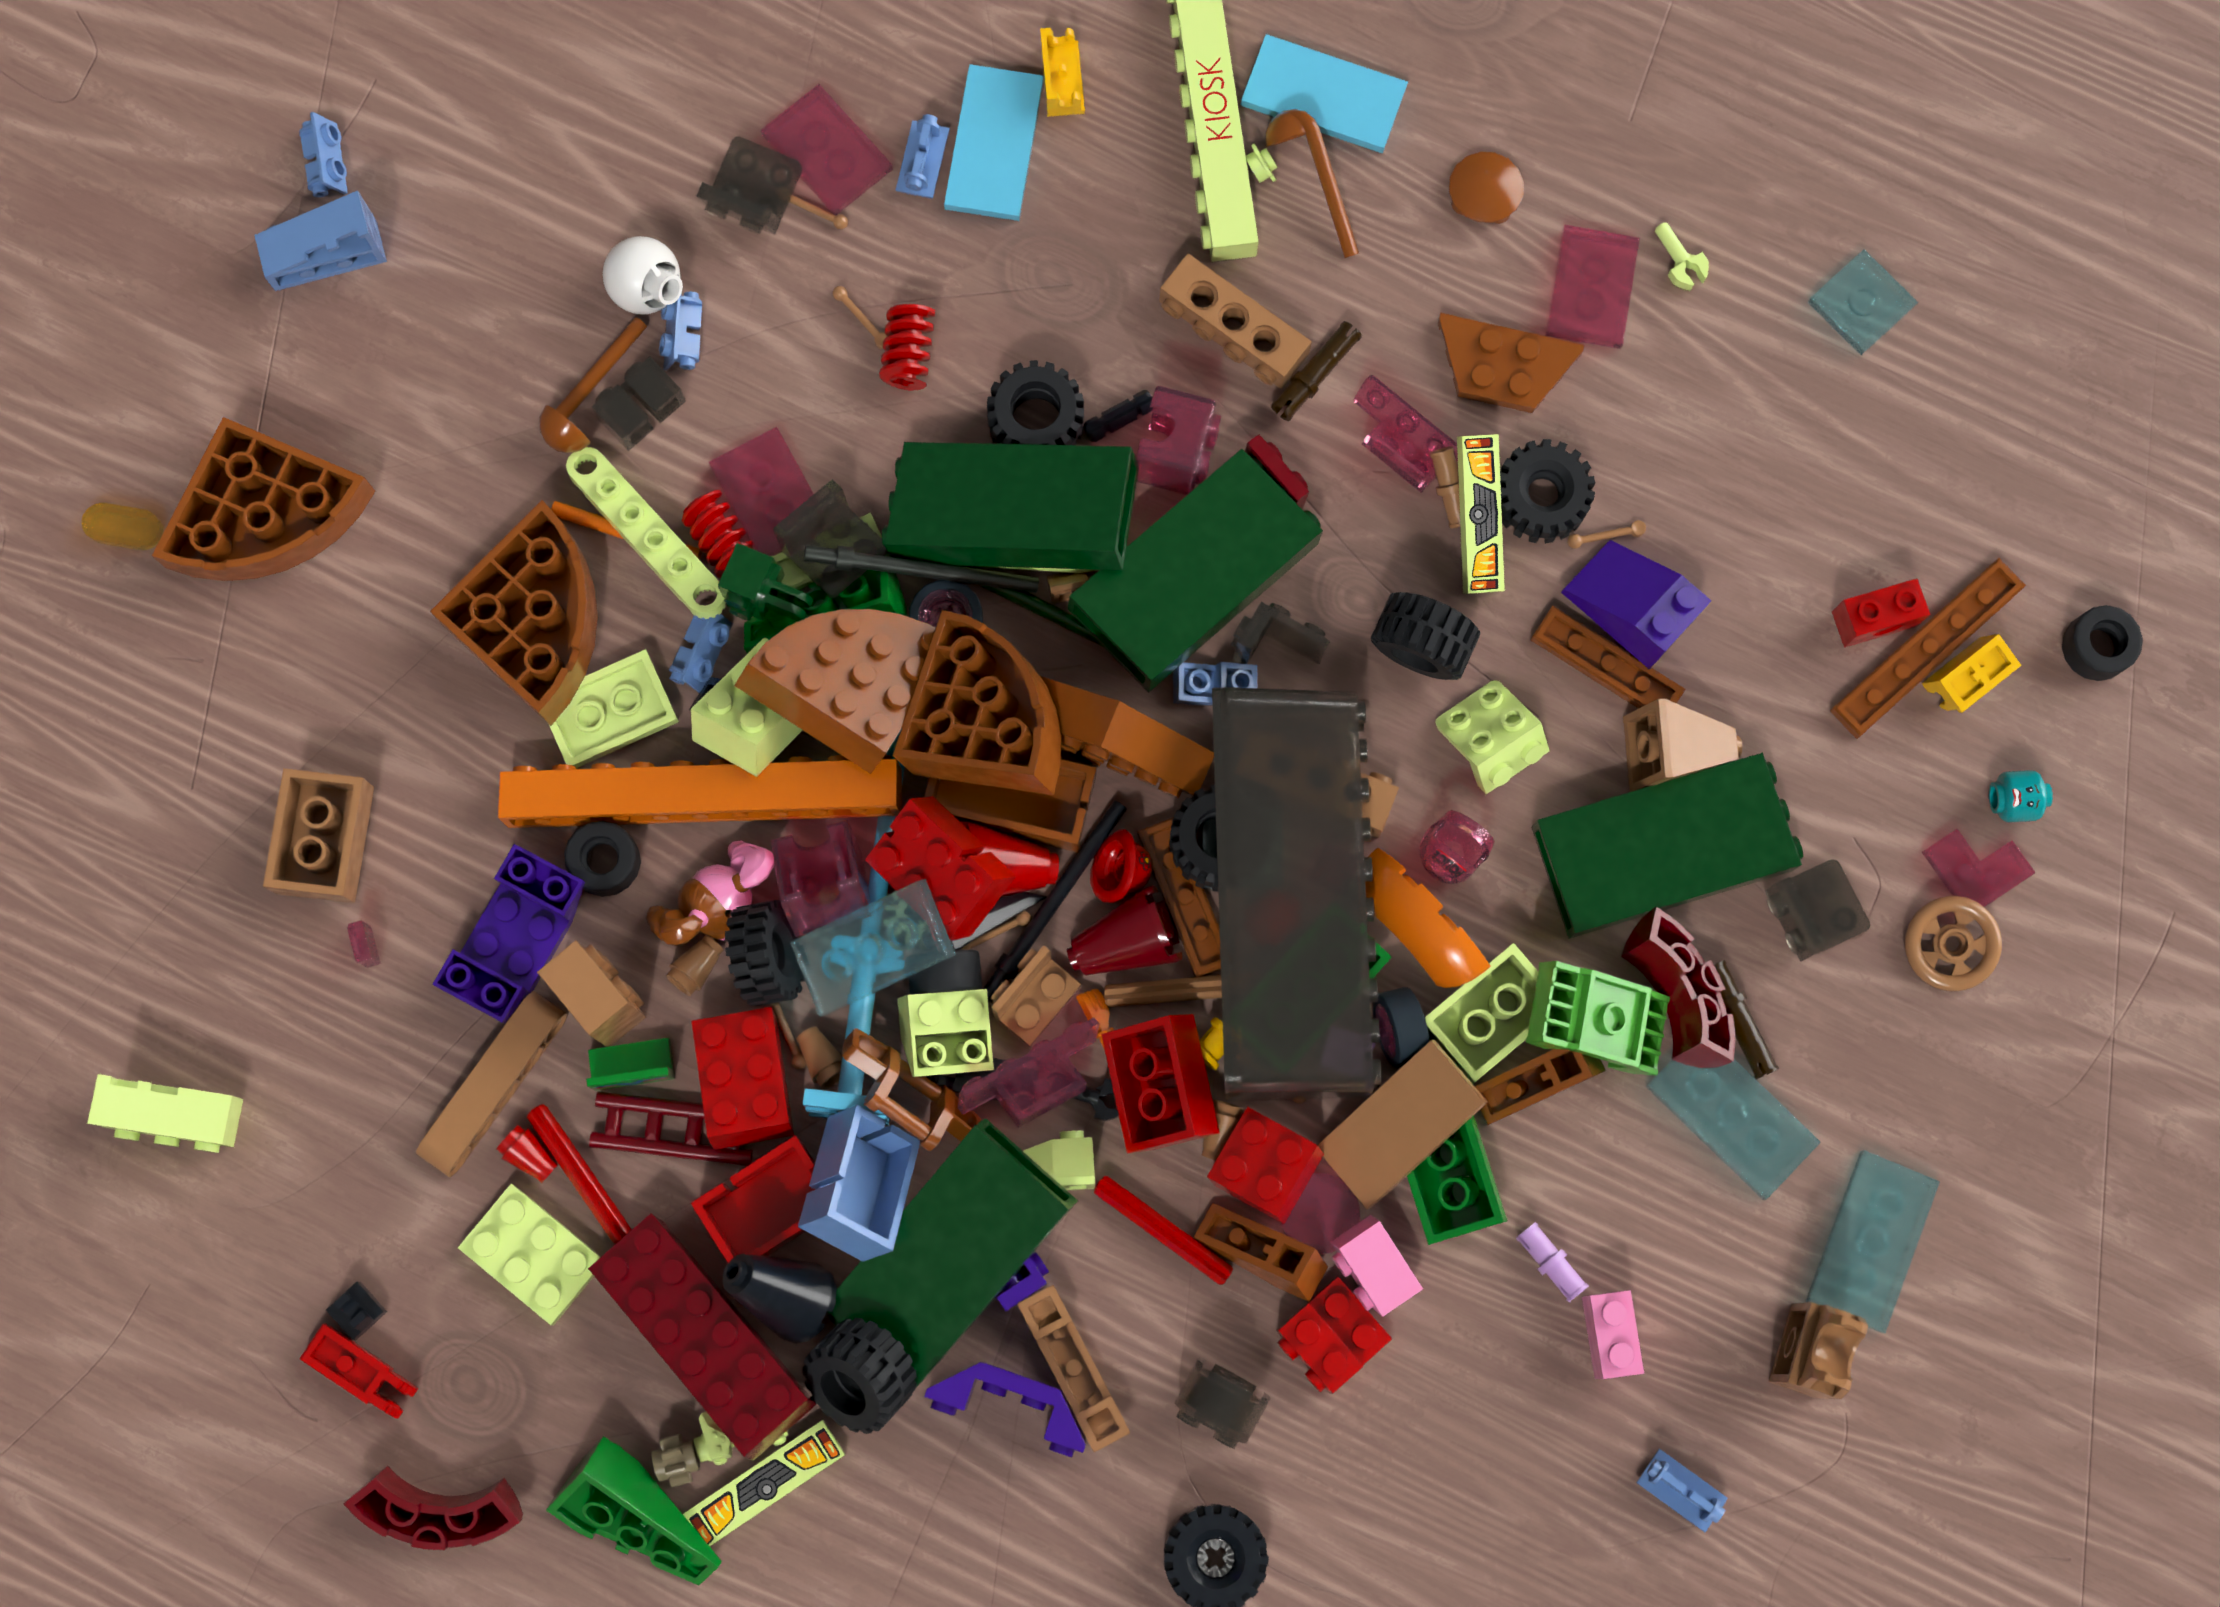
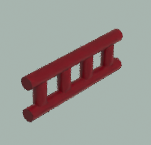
[589,1091,753,1166]

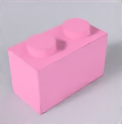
[1330,1215,1423,1317]
[1582,1290,1644,1379]

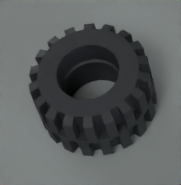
[987,360,1084,445]
[1370,592,1481,680]
[1169,785,1272,892]
[802,1318,917,1434]

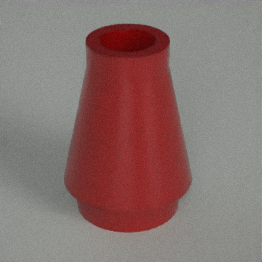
[496,1125,558,1183]

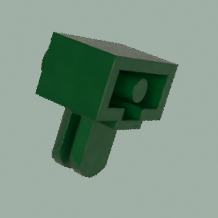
[718,543,813,622]

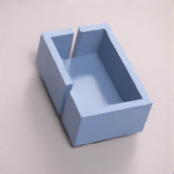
[798,1105,920,1262]

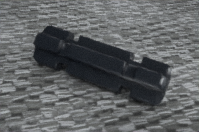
[1083,390,1155,442]

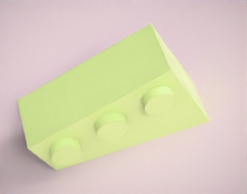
[88,1074,243,1153]

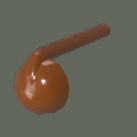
[1265,109,1359,258]
[539,317,647,453]

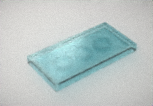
[790,879,956,1017]
[1646,1059,1821,1200]
[1806,1150,1940,1333]

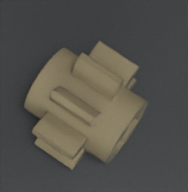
[651,1434,701,1488]

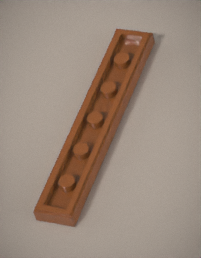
[1830,558,2026,739]

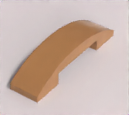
[1017,1285,1130,1452]

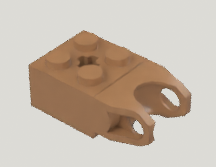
[1769,1302,1868,1399]

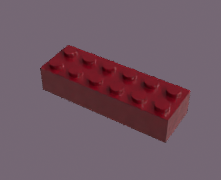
[588,1213,816,1461]

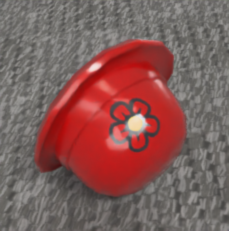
[1090,829,1152,903]

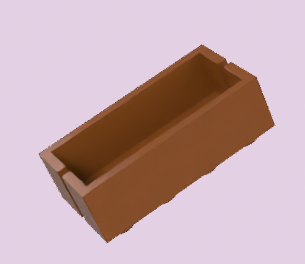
[924,759,1096,853]

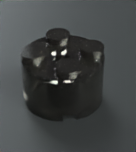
[1174,1358,1271,1449]

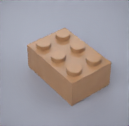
[263,768,374,903]
[537,940,646,1047]

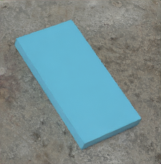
[1241,34,1408,154]
[944,64,1044,221]

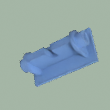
[299,112,348,197]
[896,114,950,199]
[659,292,703,370]
[669,614,733,693]
[1636,1449,1728,1532]

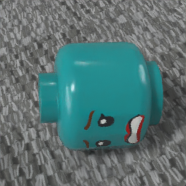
[1989,770,2053,823]

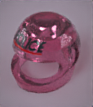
[1420,810,1495,884]

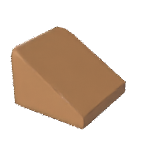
[1047,572,1088,604]

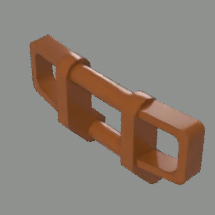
[842,1028,981,1151]

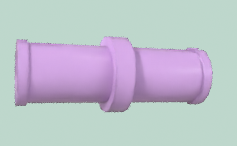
[1516,1222,1589,1302]

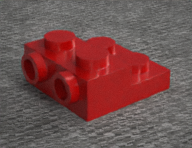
[1276,1276,1392,1394]

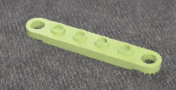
[566,447,726,619]

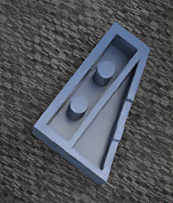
[254,190,387,291]

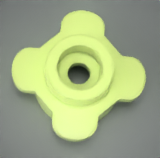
[1246,143,1278,183]

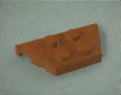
[1438,313,1585,413]

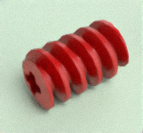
[879,304,936,391]
[682,490,755,579]

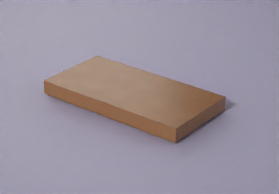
[1318,1040,1488,1209]

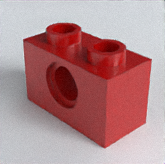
[1832,578,1931,648]

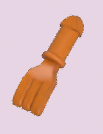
[1076,989,1114,1051]

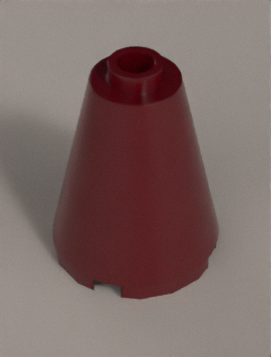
[1067,885,1183,976]

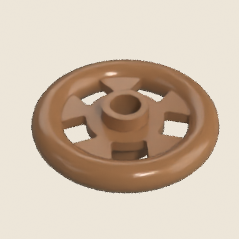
[1905,896,2002,991]

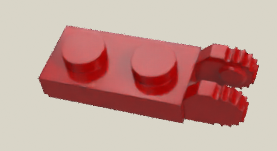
[299,1323,419,1419]

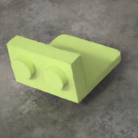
[1435,680,1550,794]

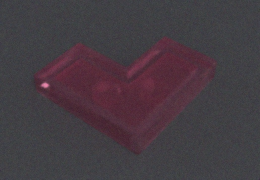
[1922,829,2036,907]

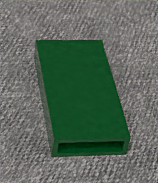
[882,442,1139,570]
[1068,449,1323,693]
[1531,753,1803,939]
[827,1118,1078,1388]

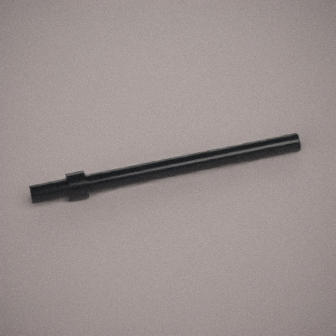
[983,800,1127,1003]

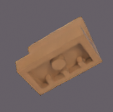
[991,946,1082,1047]

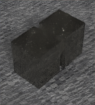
[592,357,686,451]

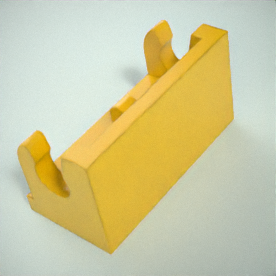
[1040,28,1085,117]
[1921,634,2021,713]

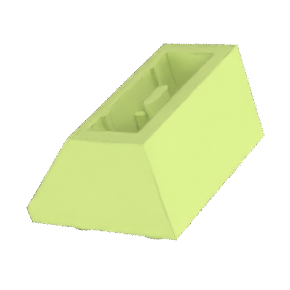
[897,989,994,1077]

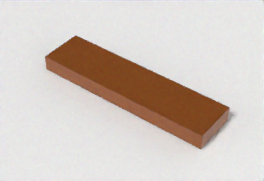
[1531,606,1686,709]
[1137,817,1233,977]

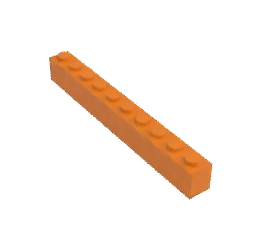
[498,754,902,828]

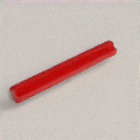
[527,1104,632,1244]
[1094,1176,1233,1285]

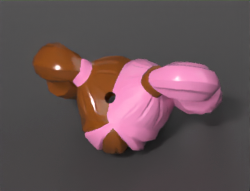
[646,840,774,946]

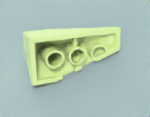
[1023,1131,1095,1190]

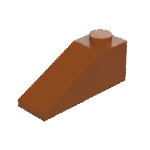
[1475,1049,1606,1125]
[1193,1203,1328,1302]

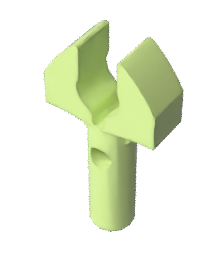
[1655,222,1709,291]

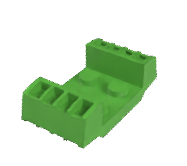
[1526,961,1670,1076]

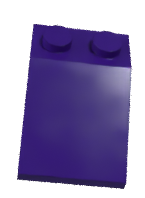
[1561,540,1711,670]

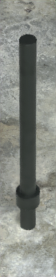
[803,545,1039,593]

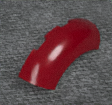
[1621,907,1735,1068]
[343,1466,523,1550]

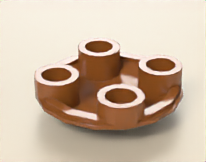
[1449,152,1524,224]

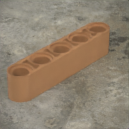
[416,991,568,1177]

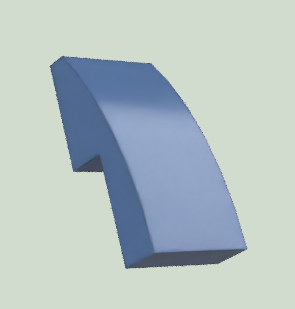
[1173,662,1258,706]

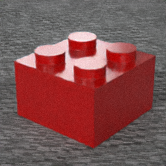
[1207,1106,1324,1225]

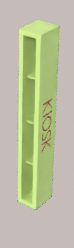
[1166,0,1259,262]

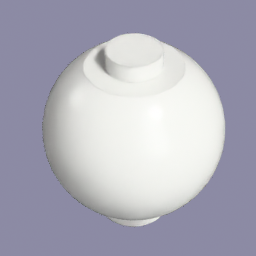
[603,236,683,314]

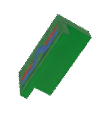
[586,1038,675,1091]

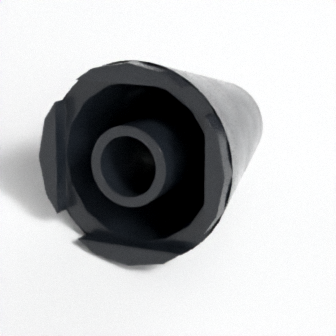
[723,1254,837,1344]

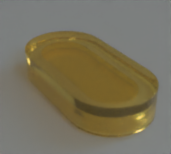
[82,503,163,550]

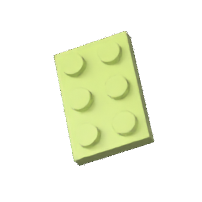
[549,649,679,768]
[458,1184,601,1326]

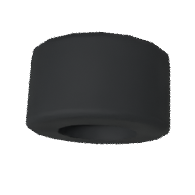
[2062,605,2143,681]
[564,821,641,897]
[907,950,982,995]

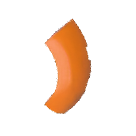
[1357,848,1491,988]

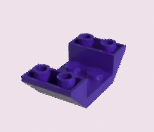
[432,844,585,1023]
[924,1362,1086,1458]

